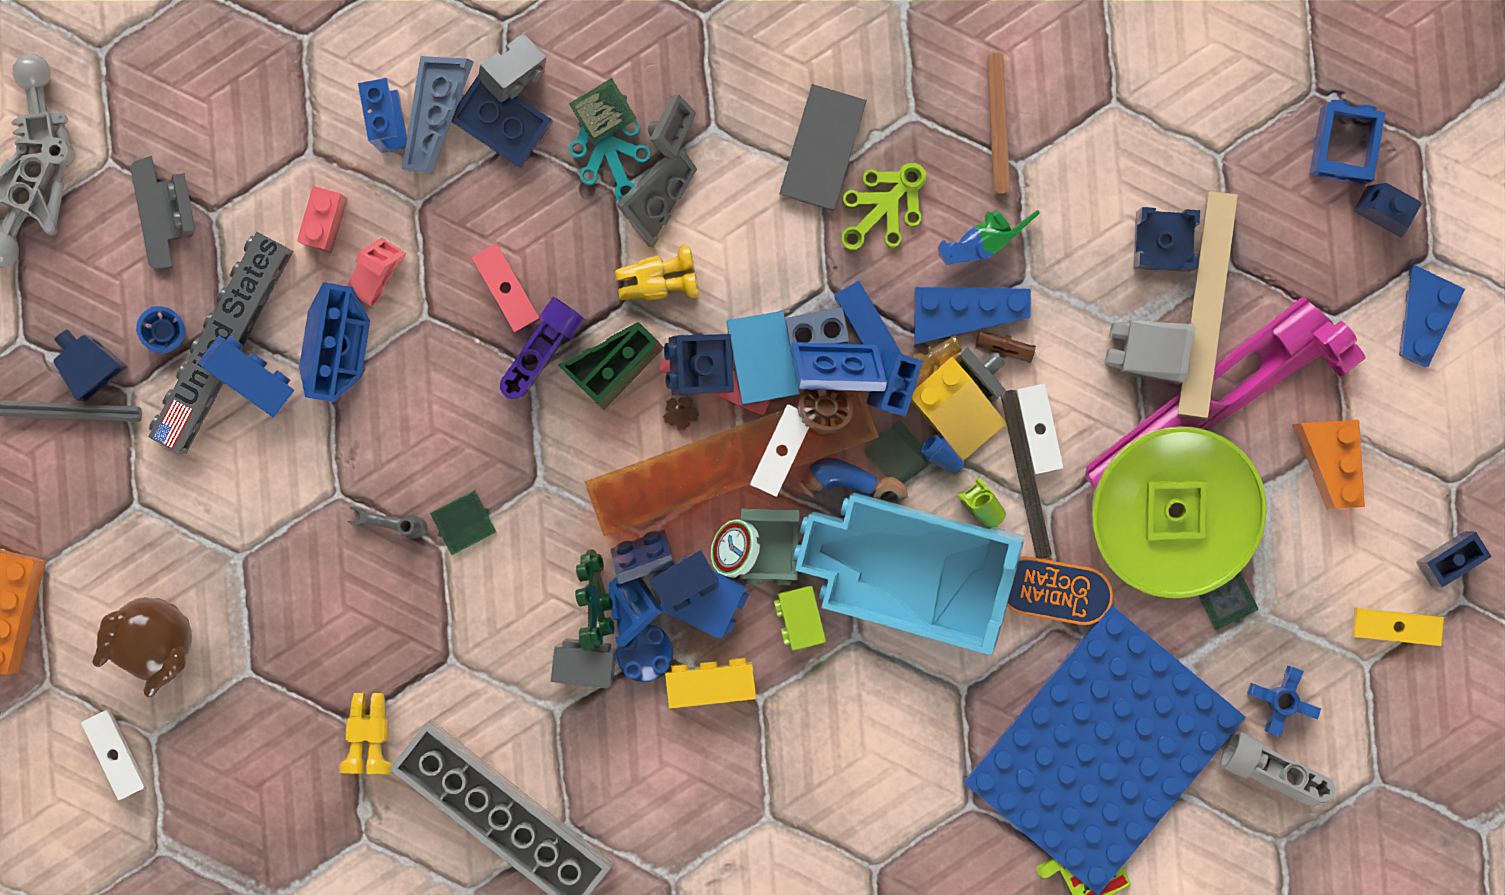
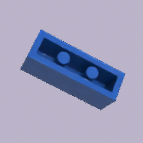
[198,335,294,418]

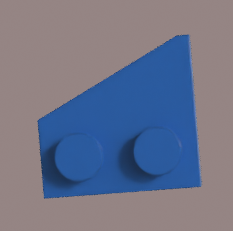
[609,577,663,647]

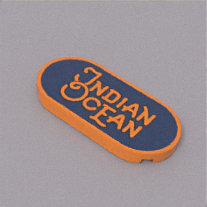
[1007,557,1113,625]

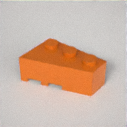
[1292,420,1365,509]

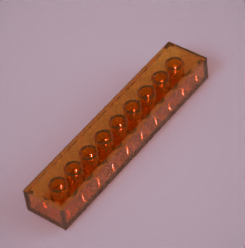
[584,390,879,537]

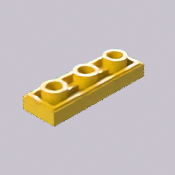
[1352,608,1444,646]

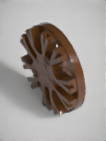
[798,389,853,435]

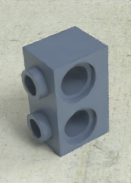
[785,307,849,348]

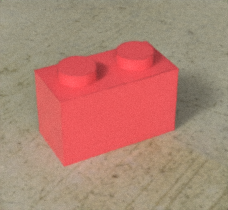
[297,186,347,253]

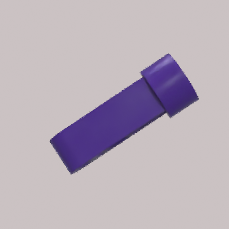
[500,296,586,399]

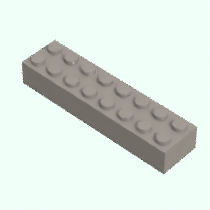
[390,720,613,895]

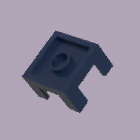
[1133,207,1200,272]

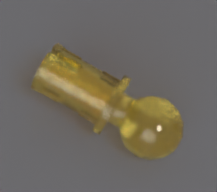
[912,336,962,376]

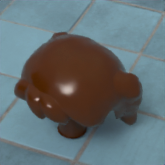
[92,597,192,697]

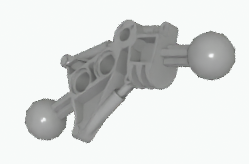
[0,54,75,268]

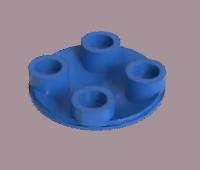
[616,624,674,682]

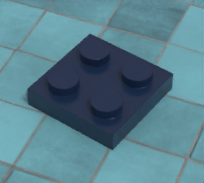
[610,529,675,585]

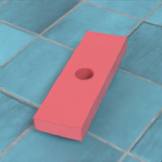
[471,243,540,333]

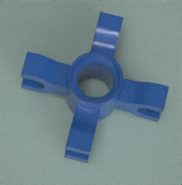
[1247,665,1321,737]

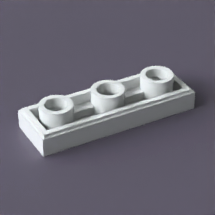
[1016,384,1063,474]
[750,404,811,497]
[81,709,147,801]

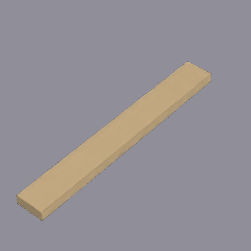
[1178,191,1238,420]

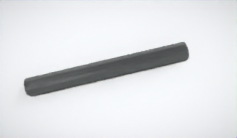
[0,401,142,422]

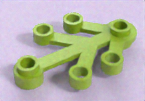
[841,163,926,251]

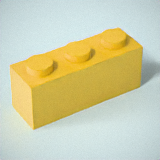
[665,658,756,709]

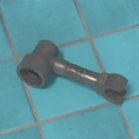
[347,506,427,539]

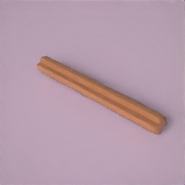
[987,52,1010,195]

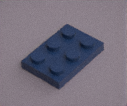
[451,74,553,168]

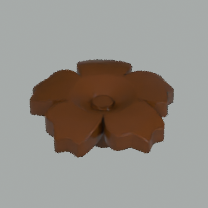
[663,396,699,431]

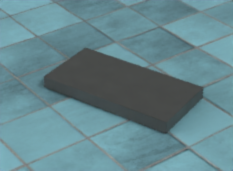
[779,84,867,211]

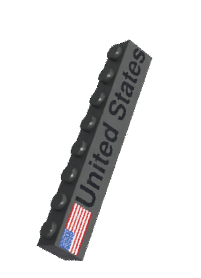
[148,232,293,454]

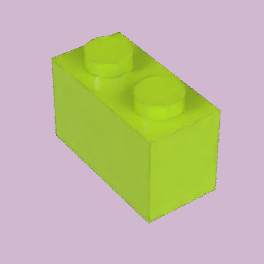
[774,585,826,651]

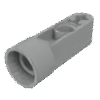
[1220,731,1335,806]

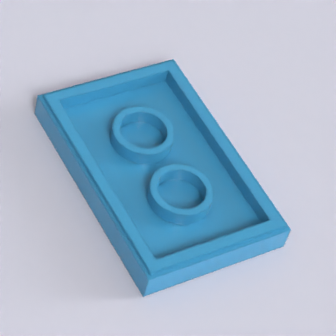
[726,311,799,406]

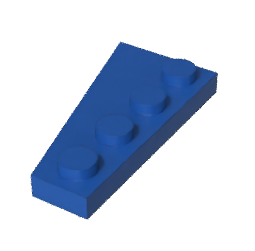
[914,287,1031,345]

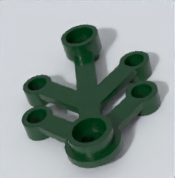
[575,549,615,651]

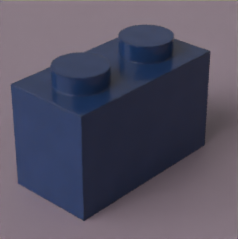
[1416,531,1492,588]
[650,549,719,612]

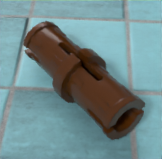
[975,329,1036,363]

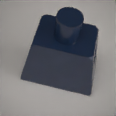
[1353,183,1422,238]
[53,330,127,402]

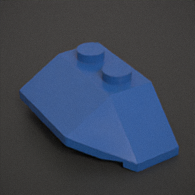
[299,282,370,402]

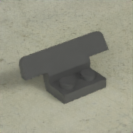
[131,156,195,269]

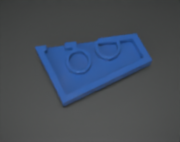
[1399,264,1465,367]

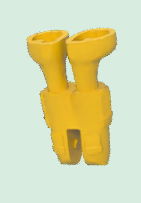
[614,244,699,300]
[339,693,393,774]

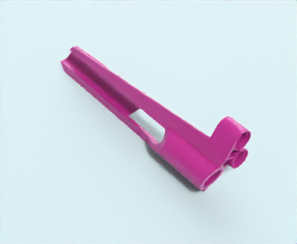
[1085,297,1366,490]

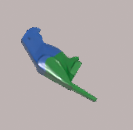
[938,210,1040,265]

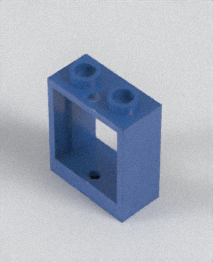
[1309,100,1386,185]

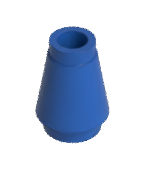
[921,435,964,475]

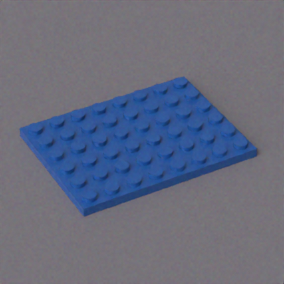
[963,605,1246,895]

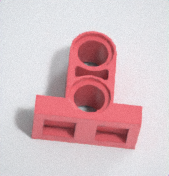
[347,238,406,306]

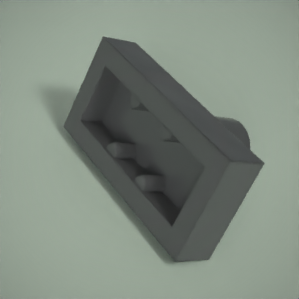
[648,94,696,158]
[955,348,1006,403]

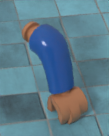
[799,458,908,501]

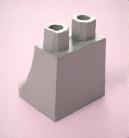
[1105,320,1195,385]

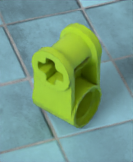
[956,478,1006,528]

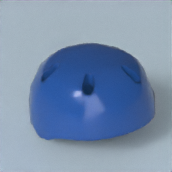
[136,306,185,353]

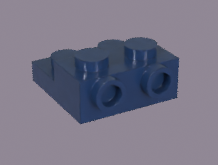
[664,334,734,395]

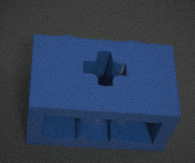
[866,348,923,417]

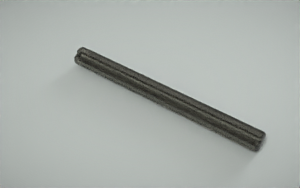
[1001,389,1052,559]

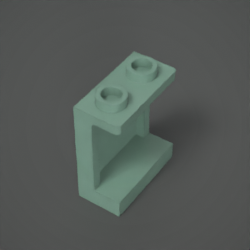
[739,509,799,585]

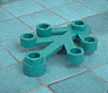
[569,99,651,201]

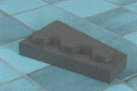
[616,147,697,248]

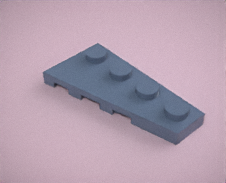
[402,56,474,173]

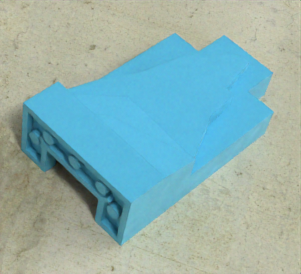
[793,493,1026,656]

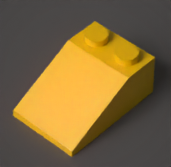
[910,357,1006,461]

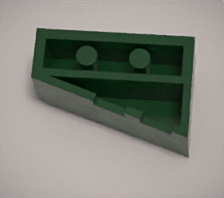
[558,322,664,410]

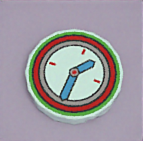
[711,519,760,578]

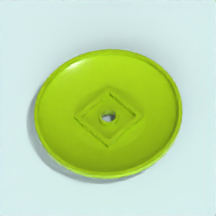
[1091,427,1267,598]

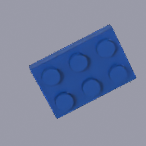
[790,342,887,392]

